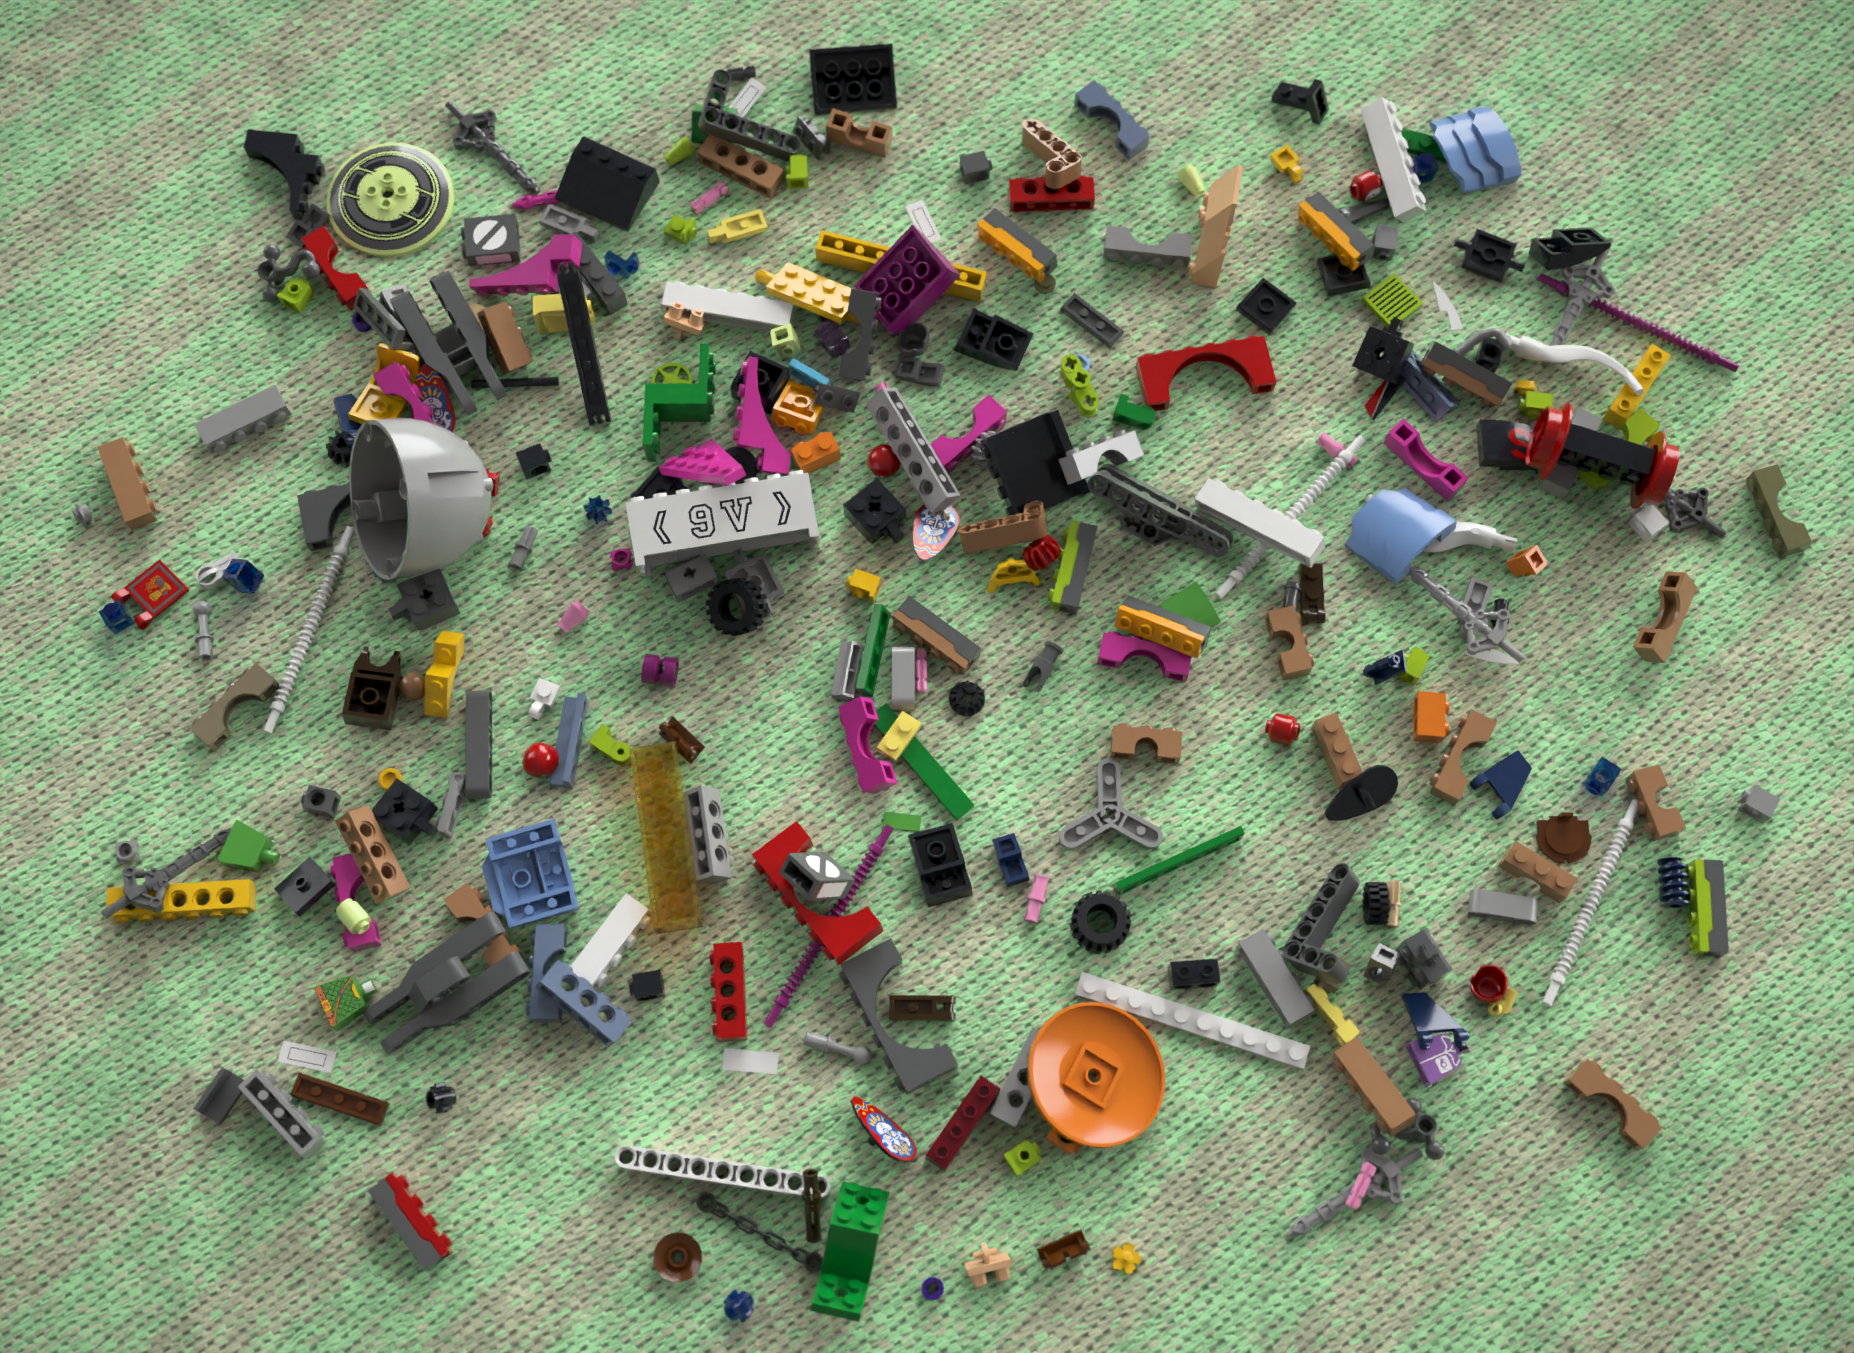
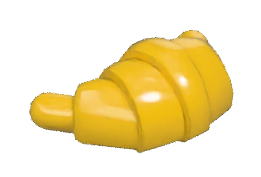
[987,558,1041,593]

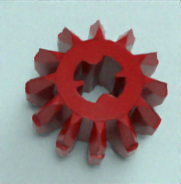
[1022,534,1061,571]

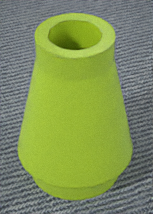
[663,136,696,166]

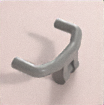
[1455,328,1512,356]

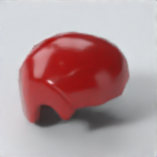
[867,444,901,478]
[522,743,559,778]
[1470,965,1507,1003]

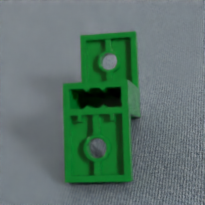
[642,344,716,462]
[810,1181,890,1322]

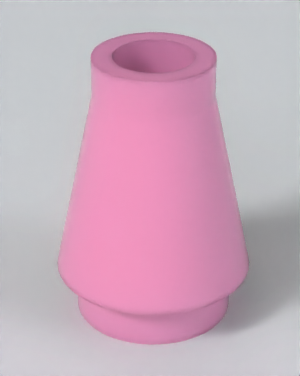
[557,600,590,633]

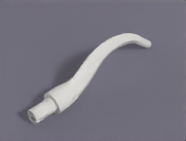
[1504,333,1644,396]
[1364,494,1517,552]

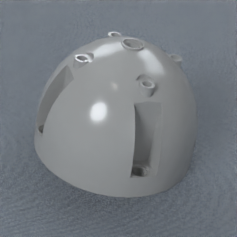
[349,418,493,580]

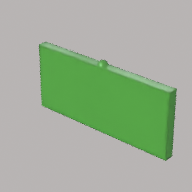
[883,812,921,832]

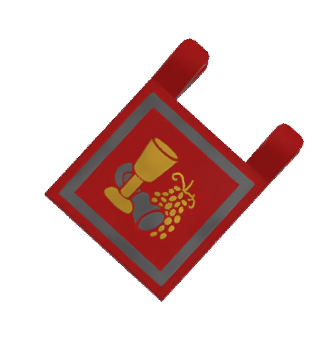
[111,560,189,630]

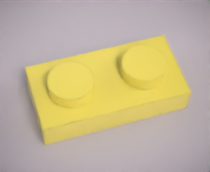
[877,711,922,762]

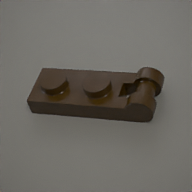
[1299,563,1326,623]
[889,995,956,1021]

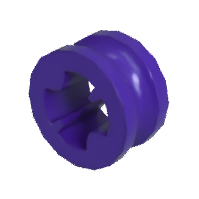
[352,312,372,332]
[922,1277,944,1300]

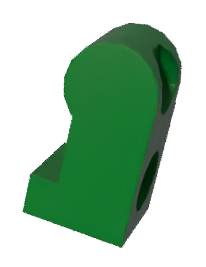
[1112,394,1155,430]

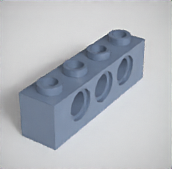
[535,960,632,1048]

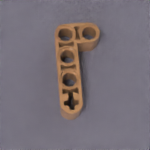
[1022,119,1082,189]
[958,501,1048,553]

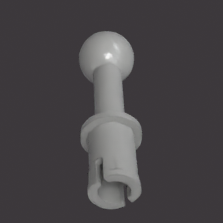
[193,601,214,662]
[803,1031,872,1065]

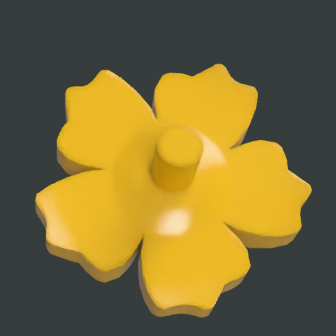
[1112,1243,1142,1274]

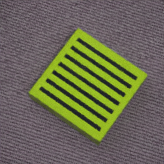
[1361,273,1423,327]

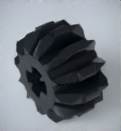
[326,430,353,467]

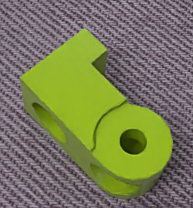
[589,723,632,766]

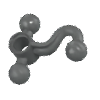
[257,244,320,303]
[1370,1097,1445,1160]

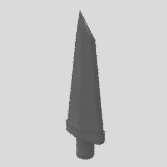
[1339,198,1391,224]

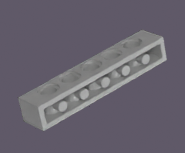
[866,387,961,513]

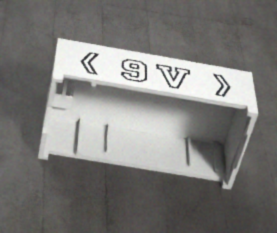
[625,470,819,577]

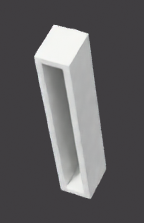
[1360,97,1426,223]
[661,281,795,335]
[1195,478,1325,568]

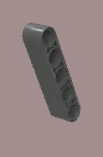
[465,690,492,800]

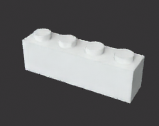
[571,893,651,989]

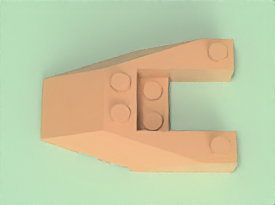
[1188,165,1243,288]

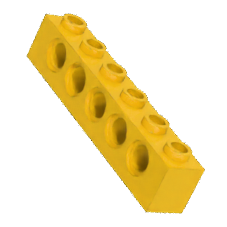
[106,879,256,924]

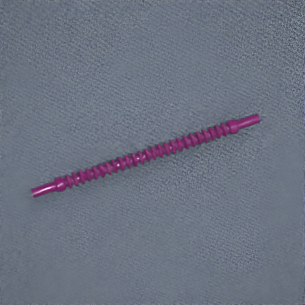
[1537,273,1739,372]
[763,824,894,1028]

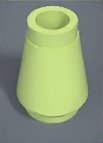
[1177,164,1205,197]

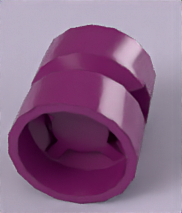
[641,654,679,687]

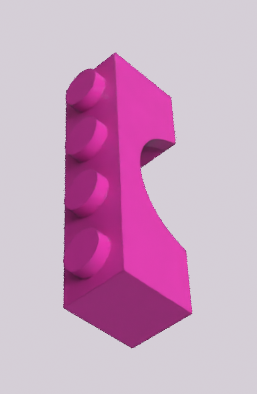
[373,362,440,426]
[930,395,1007,472]
[1383,418,1469,502]
[1097,631,1192,682]
[838,696,898,794]
[330,853,381,952]

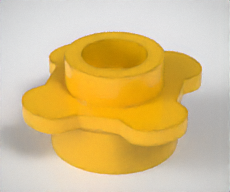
[1513,380,1537,396]

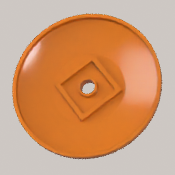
[1027,1002,1165,1148]

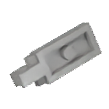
[539,204,599,242]
[1457,577,1493,640]
[436,772,466,839]

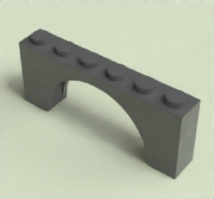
[297,482,351,551]
[839,938,958,1094]

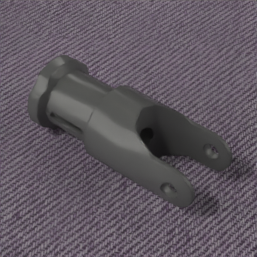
[1023,641,1063,692]

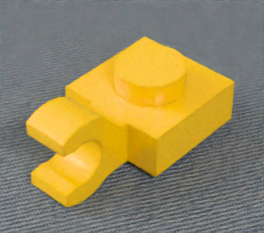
[1270,144,1304,184]

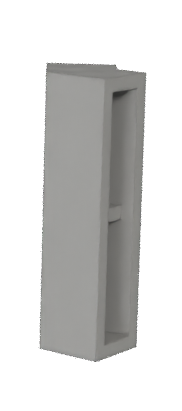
[831,641,863,700]

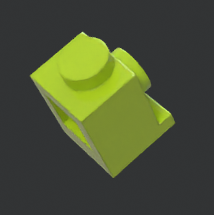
[786,154,809,189]
[277,277,314,314]
[1517,391,1553,419]
[1396,647,1430,685]
[1003,1139,1042,1178]

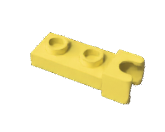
[1304,984,1360,1046]

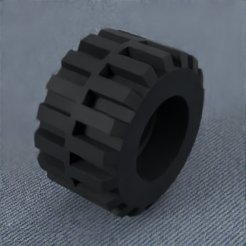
[706,578,768,636]
[1070,890,1131,954]

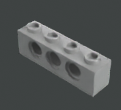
[684,785,732,884]
[989,1027,1039,1130]

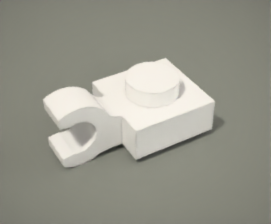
[529,678,561,720]

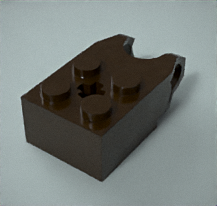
[342,646,402,730]

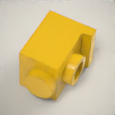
[845,569,881,604]

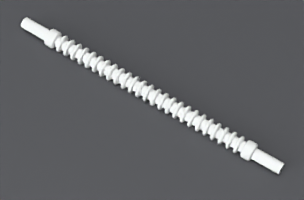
[263,526,355,734]

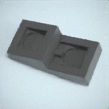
[286,203,330,248]
[895,357,945,387]

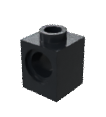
[1475,338,1504,373]
[516,443,552,480]
[629,970,666,1002]

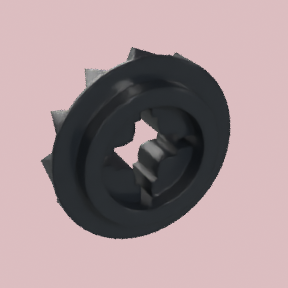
[949,680,985,716]

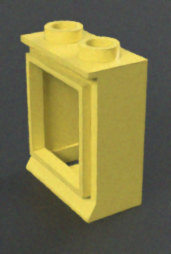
[532,292,595,335]

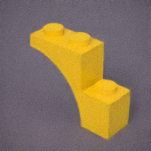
[424,630,464,718]

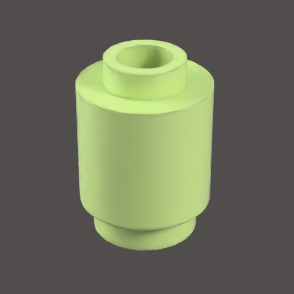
[336,899,371,934]

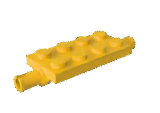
[755,263,860,324]

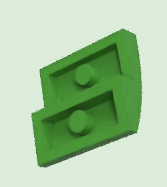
[1159,582,1221,628]

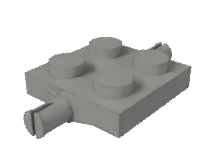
[724,548,784,618]

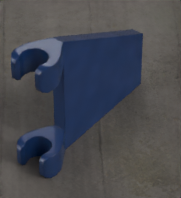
[333,394,362,446]
[1469,750,1532,820]
[1402,992,1469,1050]

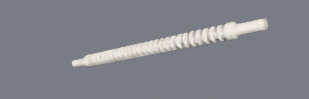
[1215,435,1366,599]
[1542,799,1638,1007]

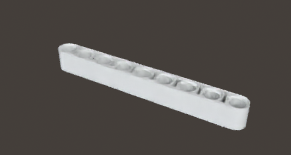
[615,1146,831,1200]

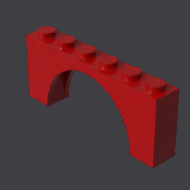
[1135,335,1277,412]
[752,821,884,966]

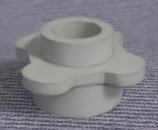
[73,502,92,527]
[115,839,140,865]

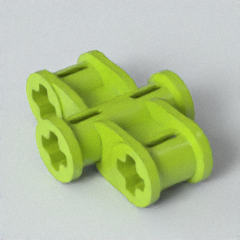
[1060,354,1099,418]

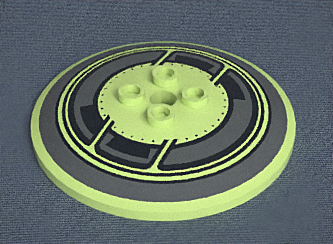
[326,143,454,257]

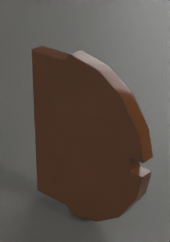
[1536,812,1592,863]

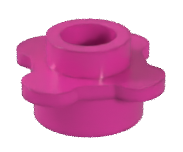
[610,548,633,572]

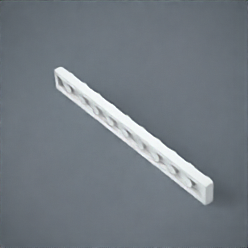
[1074,972,1310,1070]

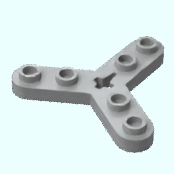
[1059,758,1163,850]

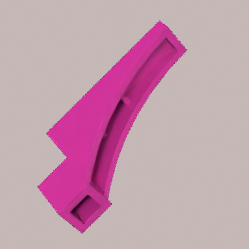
[469,234,582,297]
[733,356,791,476]

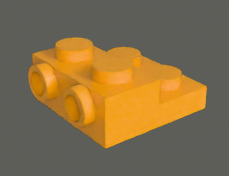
[772,380,825,434]

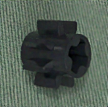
[426,1082,456,1114]

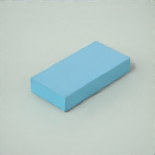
[789,358,830,387]

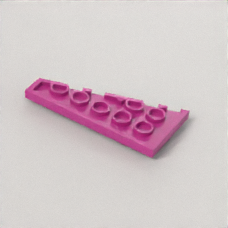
[659,438,746,486]

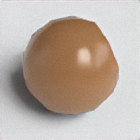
[399,672,425,701]

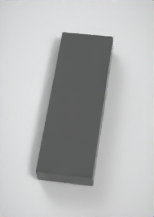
[1060,293,1124,349]

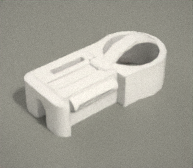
[196,550,244,589]

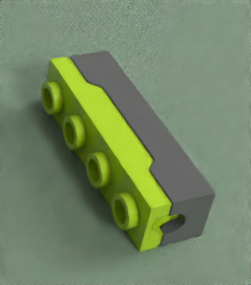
[1048,520,1098,615]
[1685,859,1729,957]

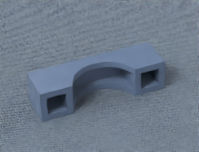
[1074,80,1150,160]
[526,924,568,1023]

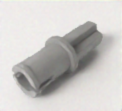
[508,526,538,570]

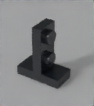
[1271,79,1329,124]

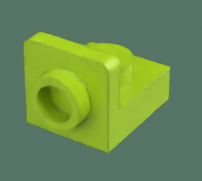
[664,214,698,245]

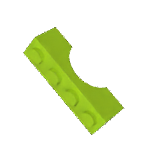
[1577,407,1660,491]

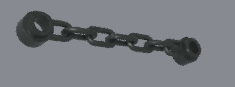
[697,1192,823,1273]

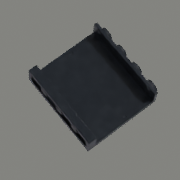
[980,409,1090,516]

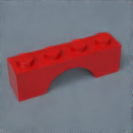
[302,226,370,311]

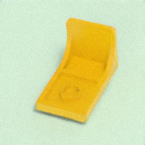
[349,343,420,424]

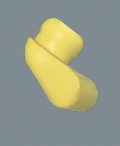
[1488,987,1518,1017]

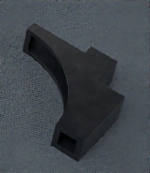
[243,129,325,220]

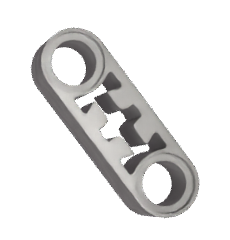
[892,647,915,710]
[1468,889,1538,925]

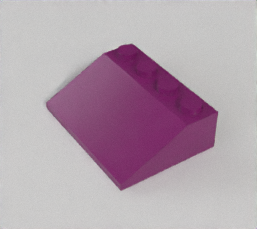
[854,224,961,335]

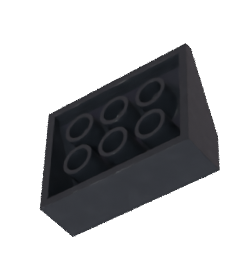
[809,43,897,114]
[555,136,660,232]

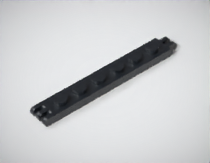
[557,262,612,426]

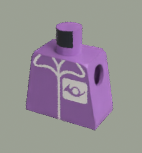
[1405,1033,1468,1088]

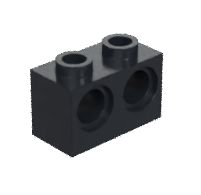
[1167,958,1220,990]

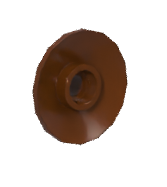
[653,1232,702,1282]

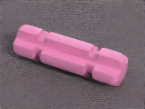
[690,182,728,214]
[915,648,927,693]
[1346,1162,1376,1210]

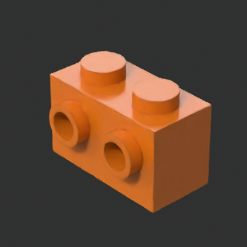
[790,431,841,474]
[1413,691,1449,743]

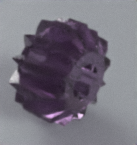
[815,320,850,358]

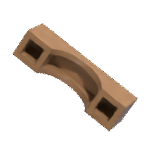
[1633,571,1697,663]
[1429,710,1497,806]
[443,883,522,967]
[1563,1059,1662,1151]

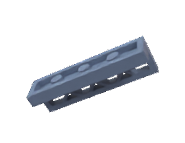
[1381,350,1461,422]
[549,693,588,789]

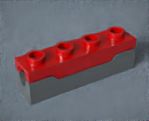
[368,1172,453,1271]

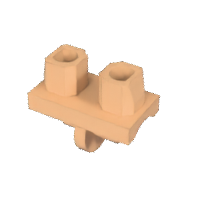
[662,302,705,341]
[964,1243,1012,1287]

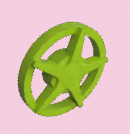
[652,363,693,383]

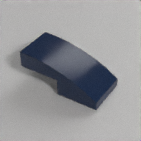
[992,833,1029,887]

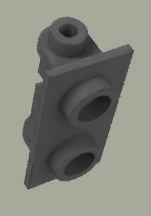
[793,116,832,160]
[813,383,860,413]

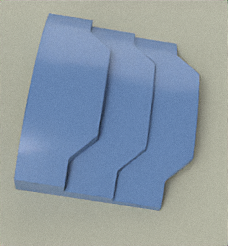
[1429,106,1522,193]
[1345,487,1457,585]
[482,819,580,929]

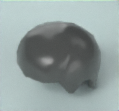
[897,322,930,357]

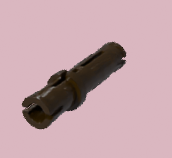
[802,1169,822,1243]

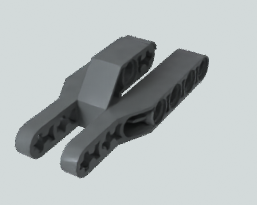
[389,270,507,416]
[1088,464,1233,557]
[363,912,530,1054]

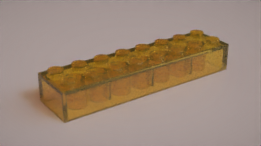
[630,741,703,934]

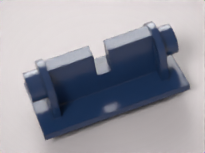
[1363,650,1407,685]

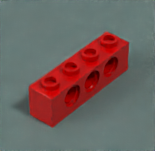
[1008,175,1095,212]
[709,942,748,1042]

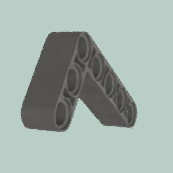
[698,69,801,161]
[1282,863,1360,984]

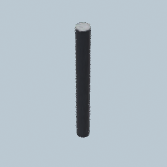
[471,377,559,389]

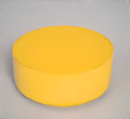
[378,768,403,791]

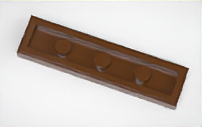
[290,1072,390,1126]

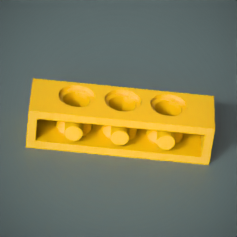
[1602,344,1671,431]

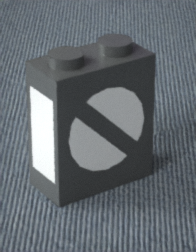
[461,214,521,266]
[779,852,855,901]

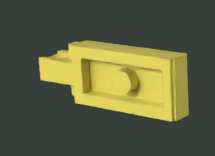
[707,209,768,244]

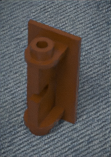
[659,717,705,764]
[1037,1229,1091,1270]

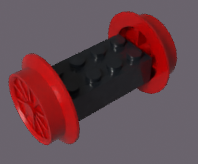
[1525,403,1679,509]

